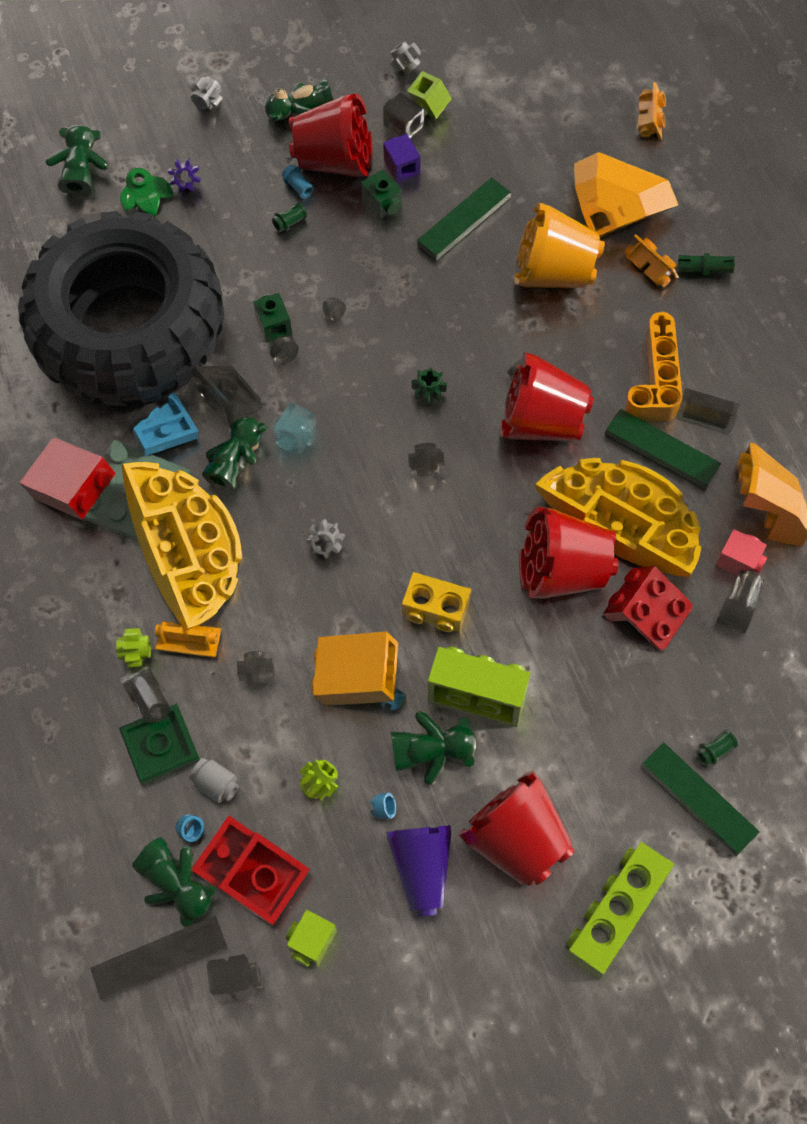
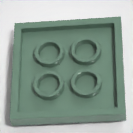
[83,440,192,542]

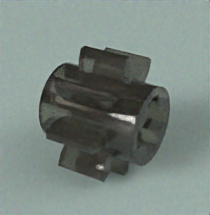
[408,443,445,477]
[237,651,275,688]

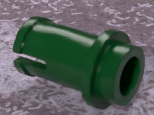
[272,202,307,232]
[696,730,738,766]

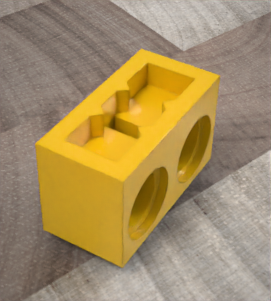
[402,572,471,633]

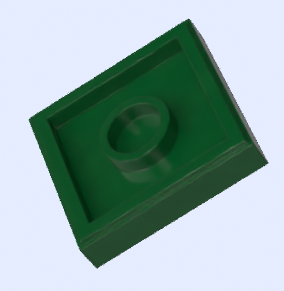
[119,703,200,786]

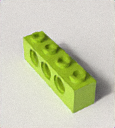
[566,842,675,980]

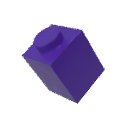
[383,134,421,183]

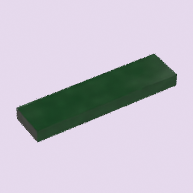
[417,177,511,261]
[605,409,721,489]
[641,742,760,857]

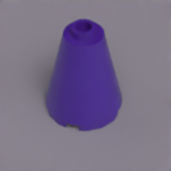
[386,825,452,917]

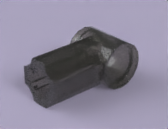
[716,570,765,634]
[119,663,171,723]

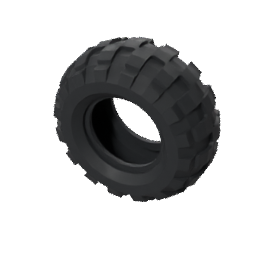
[18,211,224,407]

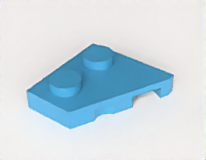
[133,392,198,456]

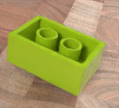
[428,646,531,727]

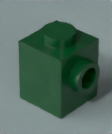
[361,169,402,220]
[253,293,292,343]

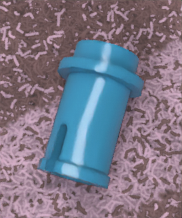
[282,165,314,199]

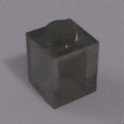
[383,92,424,138]

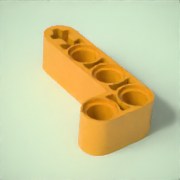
[624,312,682,422]

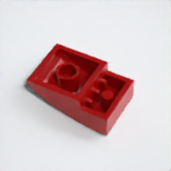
[192,815,310,926]

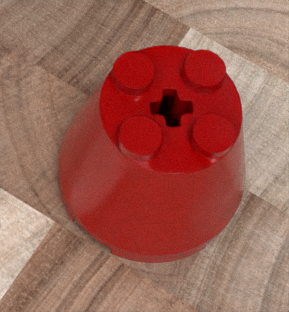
[289,93,373,177]
[500,352,594,441]
[519,507,619,599]
[458,770,575,886]

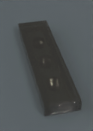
[90,915,228,1001]

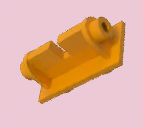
[638,82,666,140]
[625,234,678,287]
[155,621,221,658]

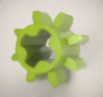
[116,628,151,667]
[299,759,338,800]

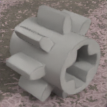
[390,41,421,74]
[189,76,222,110]
[306,519,345,559]

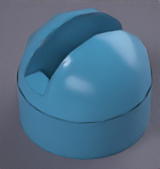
[380,688,407,711]
[370,792,396,819]
[175,814,204,842]

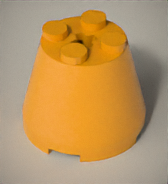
[514,202,605,288]

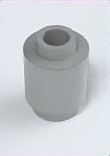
[189,758,239,803]

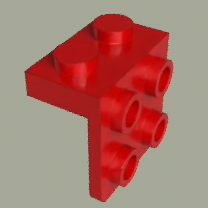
[603,566,692,650]

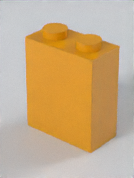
[311,631,398,706]

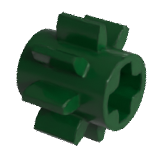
[411,367,447,405]

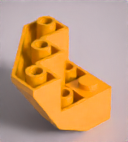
[574,152,678,238]
[737,443,807,547]

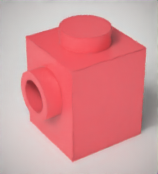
[716,529,767,581]

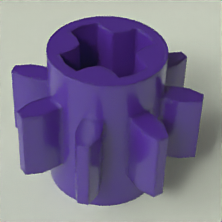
[168,158,201,193]

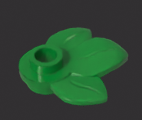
[120,168,173,217]

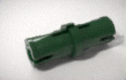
[678,253,735,275]

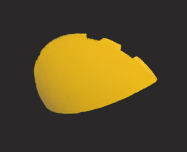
[535,458,702,577]
[121,462,242,630]

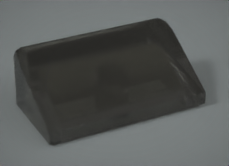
[676,388,740,434]

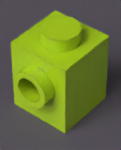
[407,71,452,119]
[285,909,337,967]

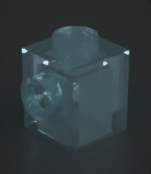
[273,402,317,454]

